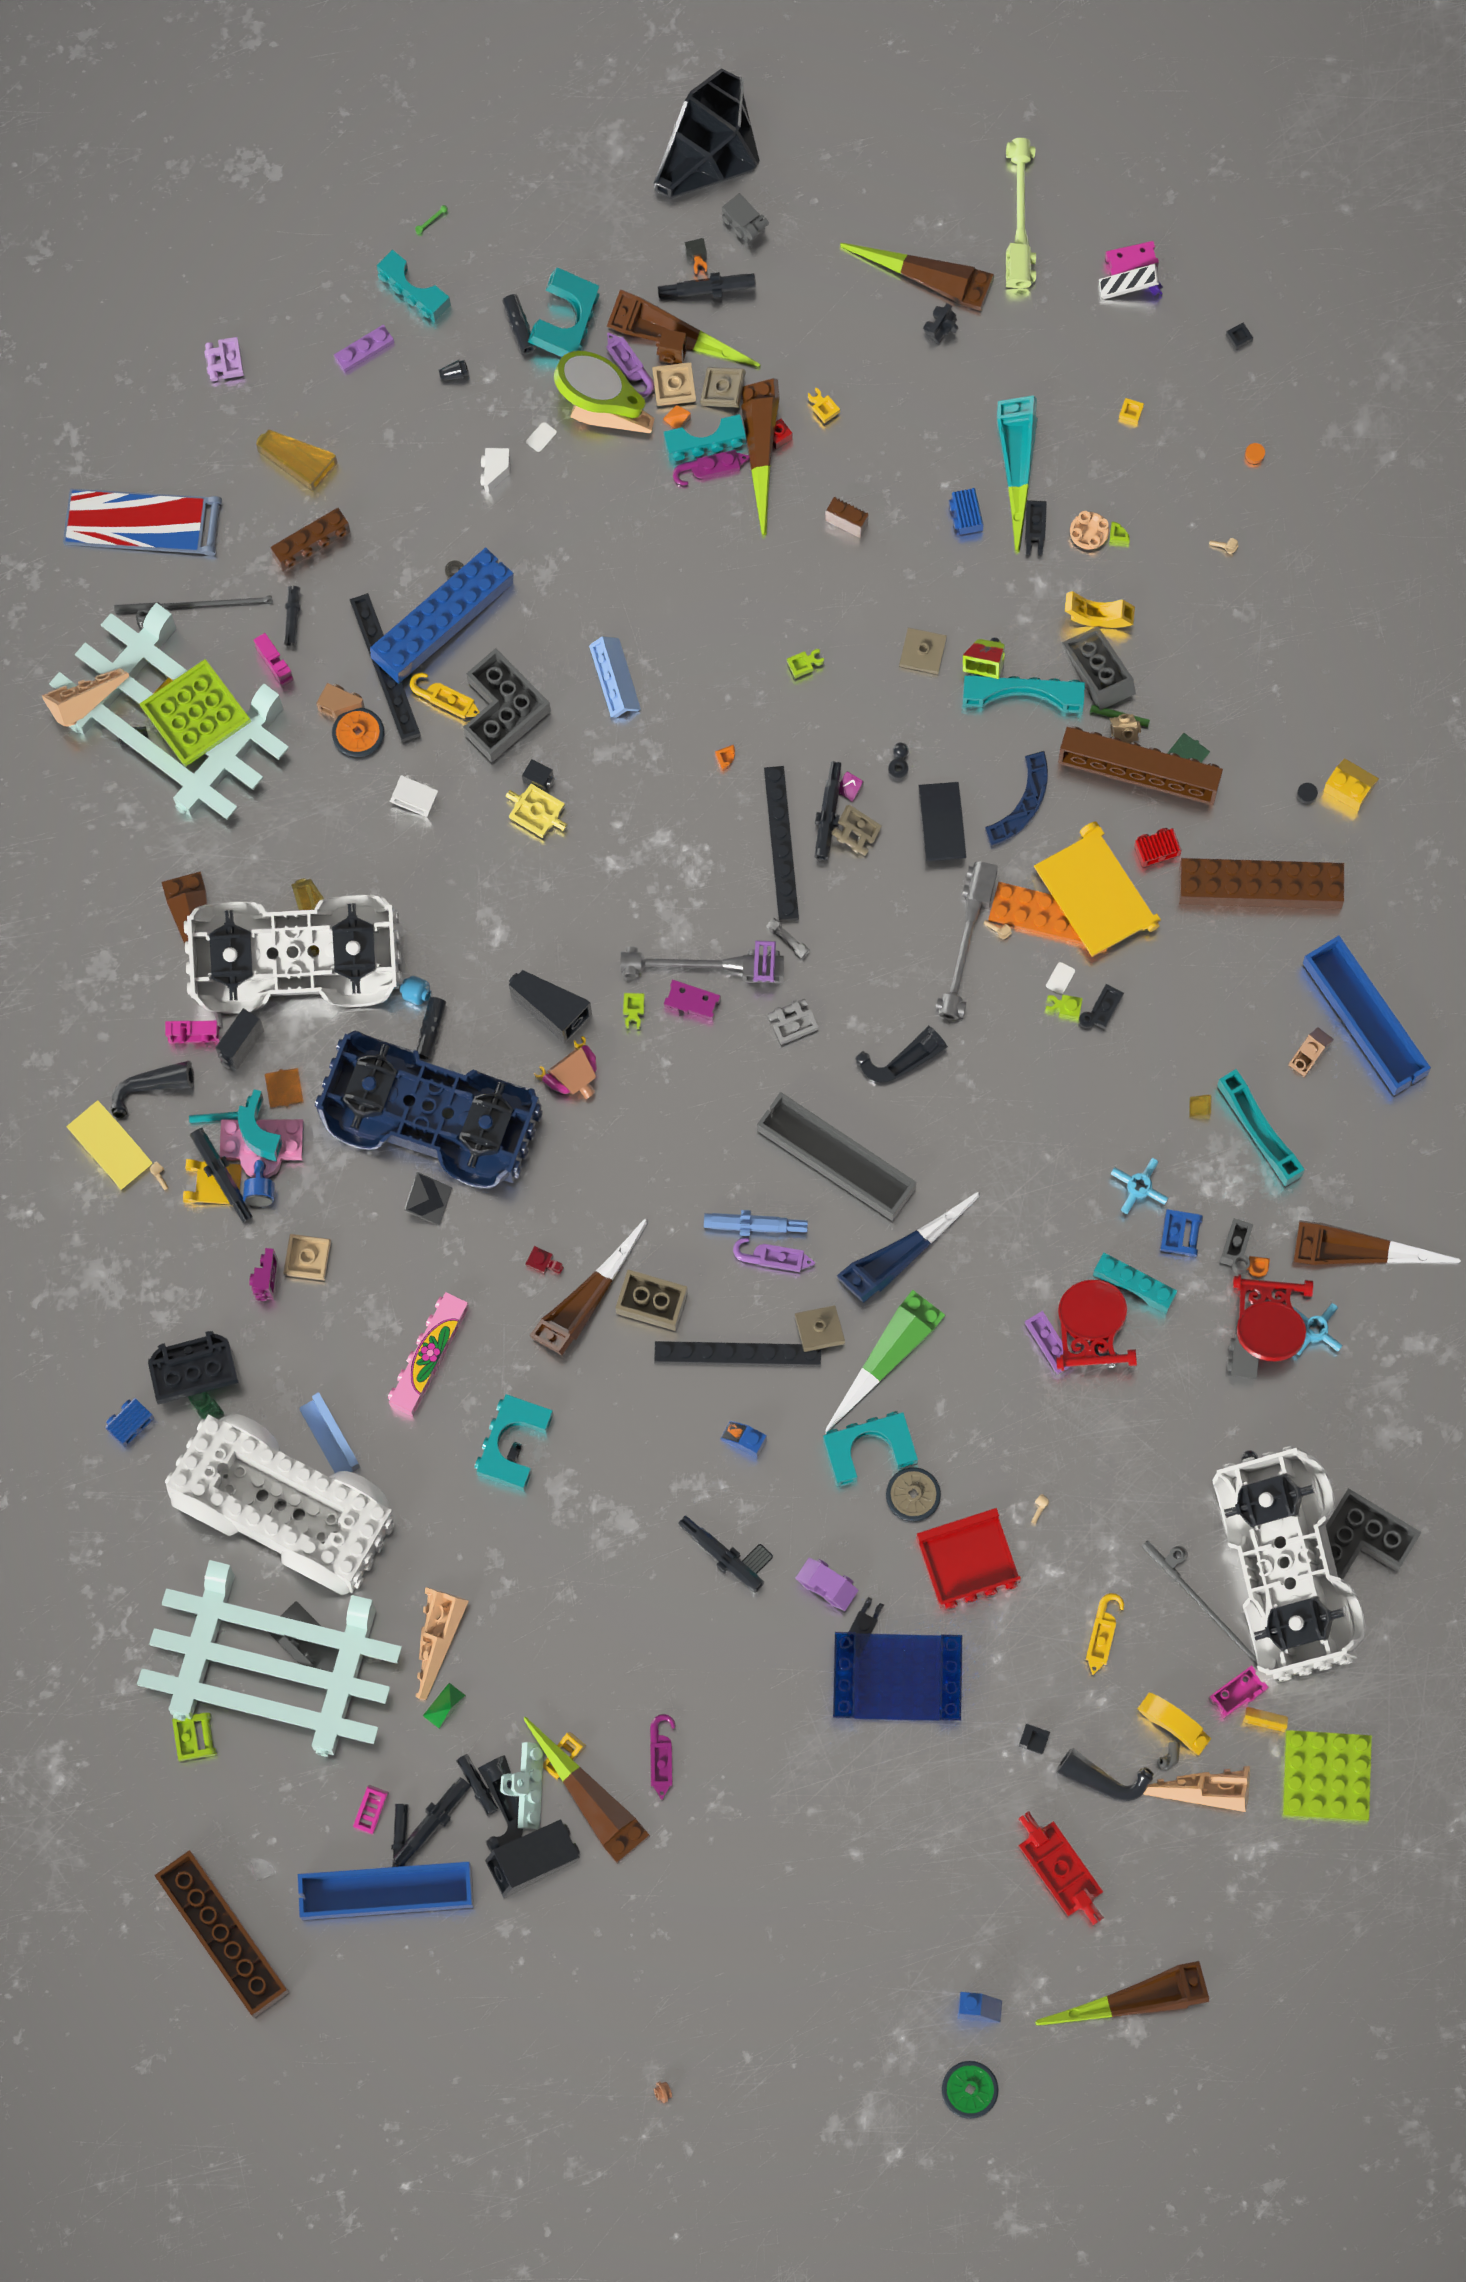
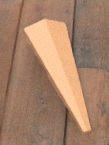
[416,1587,469,1700]
[1144,1766,1250,1812]

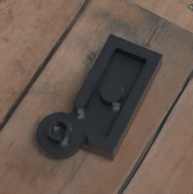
[1079,984,1124,1029]

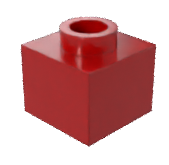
[773,418,793,450]

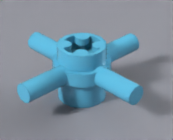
[1111,1158,1169,1214]
[1293,1303,1343,1355]

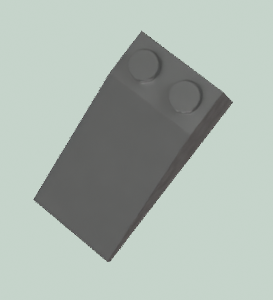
[1062,626,1136,710]

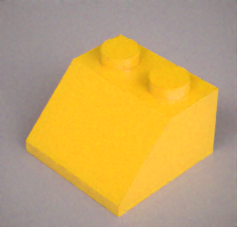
[1324,758,1379,812]

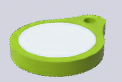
[554,351,646,418]

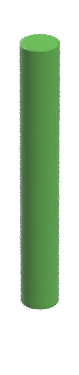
[1090,705,1150,727]

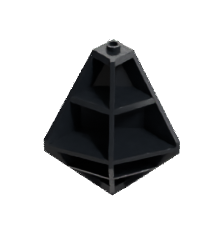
[654,68,760,199]

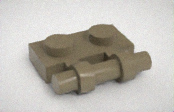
[832,805,882,856]

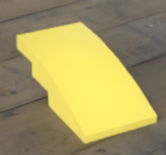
[66,1100,153,1190]

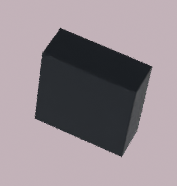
[1226,322,1253,350]

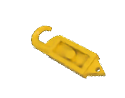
[410,672,480,719]
[1086,1593,1124,1675]

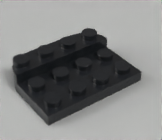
[148,1331,239,1405]

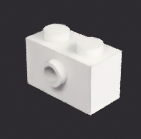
[390,775,438,817]

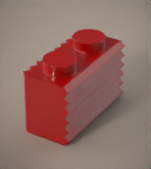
[1134,828,1182,868]

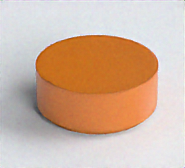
[1245,443,1265,464]

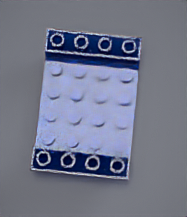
[833,1632,962,1721]

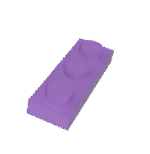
[334,325,394,372]
[1025,1311,1072,1375]

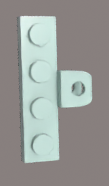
[500,1742,544,1831]

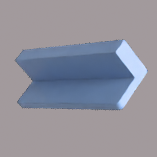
[589,636,641,718]
[299,1392,360,1473]

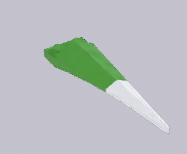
[826,1290,946,1432]

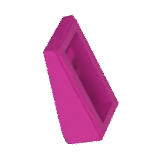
[353,1785,389,1834]

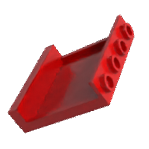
[916,1508,1021,1610]

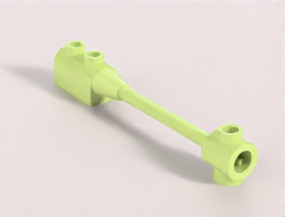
[1006,138,1036,288]

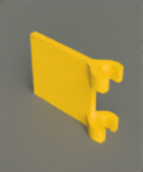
[183,1159,242,1204]

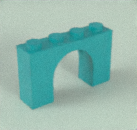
[528,267,600,357]
[474,1394,554,1492]
[823,1411,918,1487]

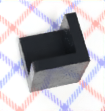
[1019,1723,1050,1754]

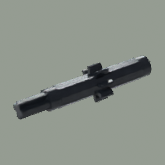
[658,272,756,298]
[814,761,841,860]
[190,1128,253,1223]
[678,1515,765,1593]
[393,1777,471,1867]

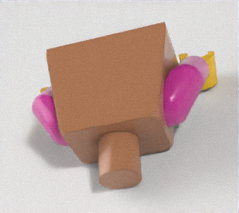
[533,1036,597,1099]

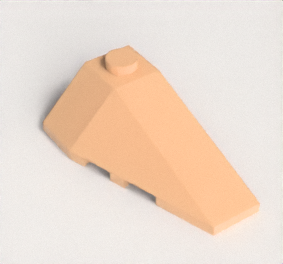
[571,405,655,433]
[42,668,129,726]

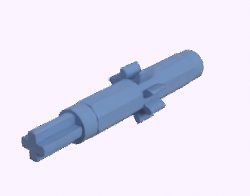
[704,1210,808,1236]

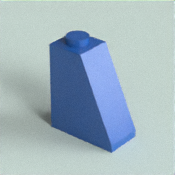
[957,1992,1002,2022]

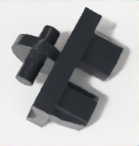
[923,303,959,344]

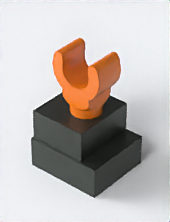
[685,238,707,274]

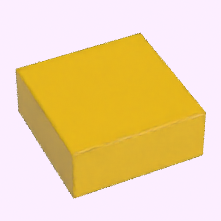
[1119,398,1144,424]

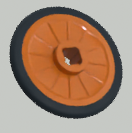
[332,708,384,757]

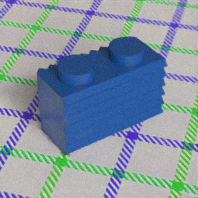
[949,488,984,535]
[105,1398,154,1447]

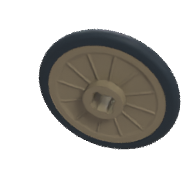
[886,1467,941,1521]

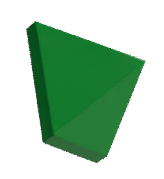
[423,1683,466,1729]

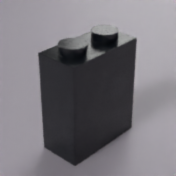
[215,1008,264,1070]

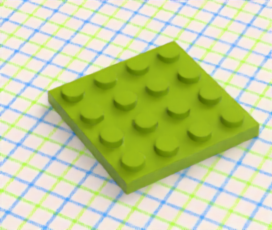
[139,659,251,767]
[1283,1730,1372,1822]

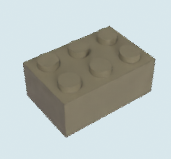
[615,1270,688,1331]

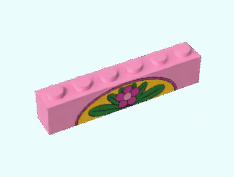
[388,1292,469,1417]

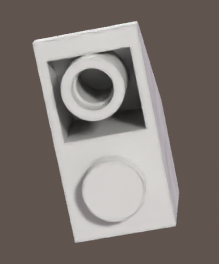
[481,448,510,493]

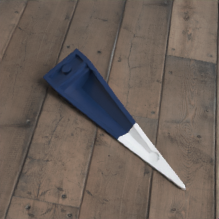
[837,1192,980,1303]

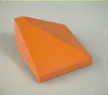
[663,405,691,429]

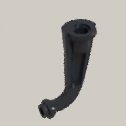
[855,1025,948,1082]
[111,1061,194,1118]
[1056,1748,1154,1801]
[478,1755,523,1852]

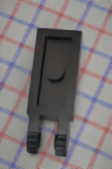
[1025,500,1047,555]
[840,1597,884,1658]

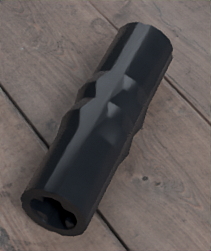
[502,294,537,354]
[415,997,446,1060]

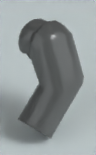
[1157,1742,1180,1770]

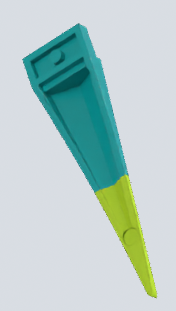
[997,395,1038,552]

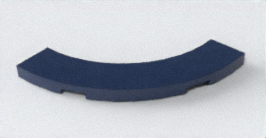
[985,751,1048,847]

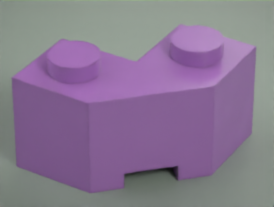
[795,1558,859,1611]

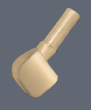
[1209,538,1239,553]
[984,920,1012,939]
[150,1161,169,1191]
[1031,1494,1049,1524]

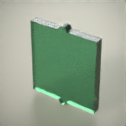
[1167,733,1210,763]

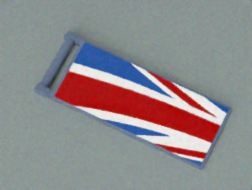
[63,489,222,556]

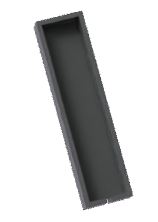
[757,1092,917,1221]

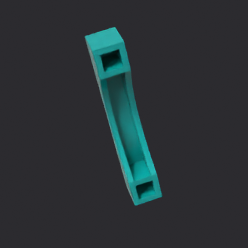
[963,674,1085,712]
[1217,1069,1305,1187]

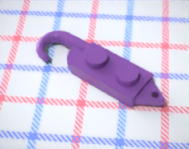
[606,332,654,397]
[733,1238,815,1272]

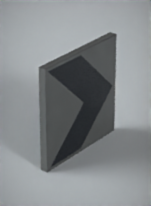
[404,1172,452,1226]

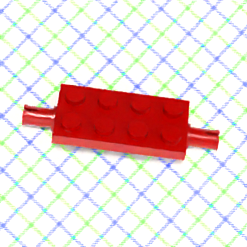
[1018,1811,1104,1926]

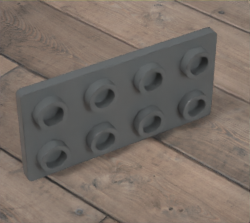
[267,1601,340,1689]

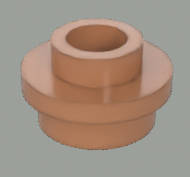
[654,2081,672,2103]

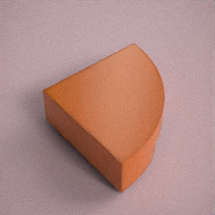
[715,744,735,771]

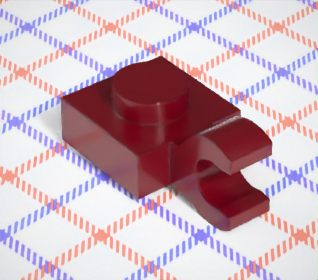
[525,1246,564,1274]

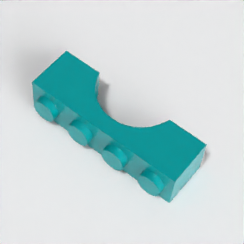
[376,249,451,321]
[663,414,746,461]
[1093,1253,1178,1314]

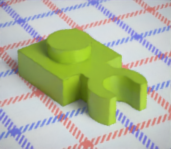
[787,649,824,678]
[623,993,645,1029]
[1045,995,1082,1020]

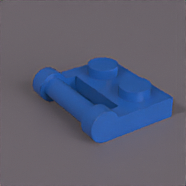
[1160,1209,1203,1257]

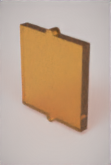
[265,1068,304,1109]

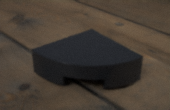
[507,1442,523,1463]

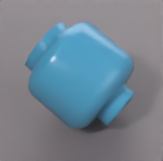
[400,976,432,1005]

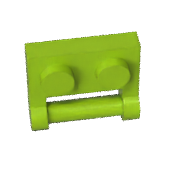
[172,1712,217,1762]

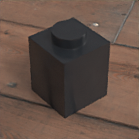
[522,759,555,791]

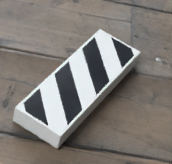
[1099,264,1159,299]

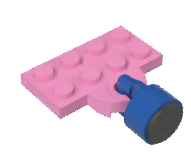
[219,1119,304,1207]

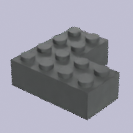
[463,648,551,763]
[1326,1488,1421,1579]

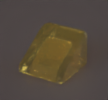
[1189,1095,1211,1118]

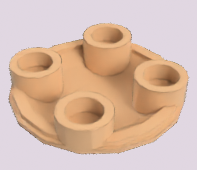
[1070,511,1109,550]

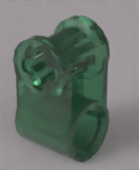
[188,1392,224,1419]

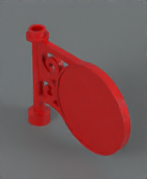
[1233,1274,1313,1361]
[1056,1280,1137,1371]

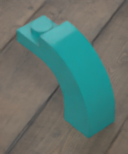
[238,1089,283,1162]

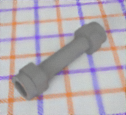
[766,918,810,959]

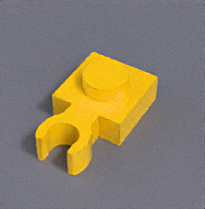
[808,388,840,424]

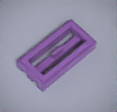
[753,941,776,982]

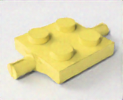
[506,784,568,838]

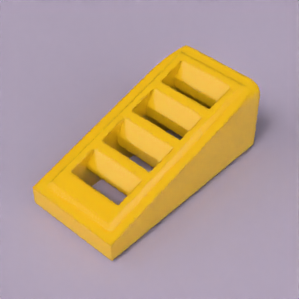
[543,1732,586,1779]

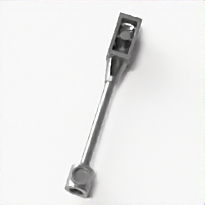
[935,862,998,1020]
[621,947,784,982]

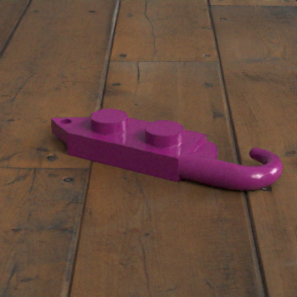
[673,450,750,485]
[650,1714,676,1800]

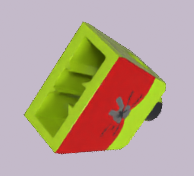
[963,637,1005,679]

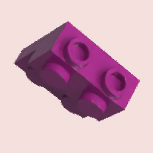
[249,1248,278,1301]

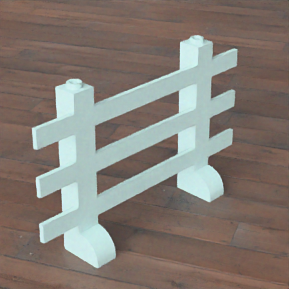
[49,603,289,820]
[137,1560,402,1757]

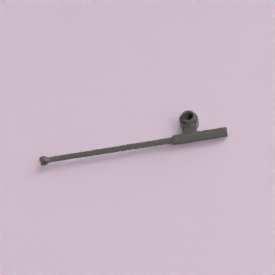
[114,595,273,628]
[1142,1540,1257,1666]

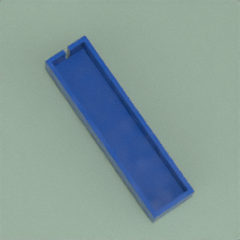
[370,547,514,684]
[1303,935,1431,1096]
[298,1862,473,1920]

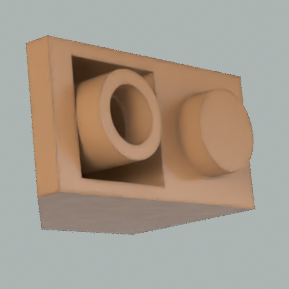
[316,683,365,718]
[1288,1027,1334,1077]

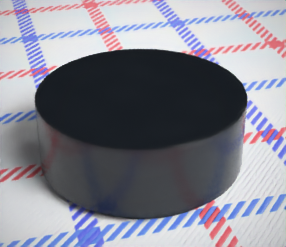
[1297,783,1318,804]

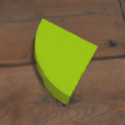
[1110,521,1130,544]

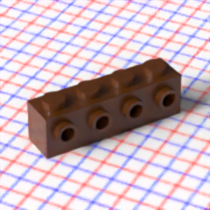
[270,508,350,571]

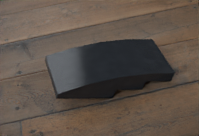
[919,782,966,861]

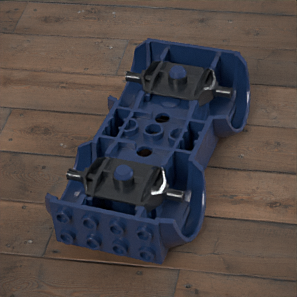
[315,1030,543,1188]

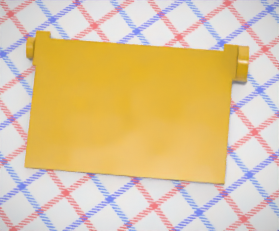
[1034,821,1161,957]

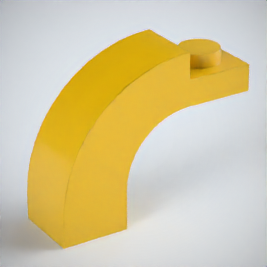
[1065,592,1135,628]
[1137,1692,1211,1755]

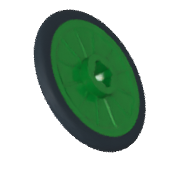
[942,2061,999,2119]

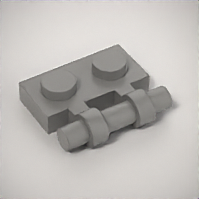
[767,999,819,1045]

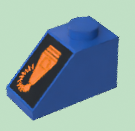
[720,1420,767,1458]

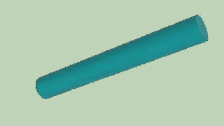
[189,1111,238,1123]

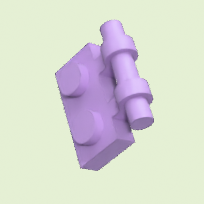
[204,337,244,381]

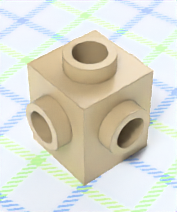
[1109,714,1141,743]

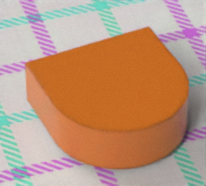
[1248,1256,1270,1279]

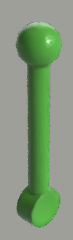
[415,205,448,234]

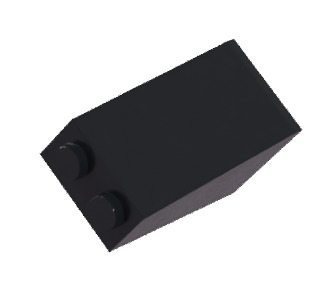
[509,970,592,1044]
[485,1819,580,1898]

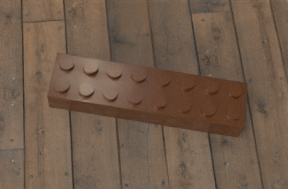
[1058,726,1223,805]
[1179,858,1344,909]
[154,1850,290,2018]

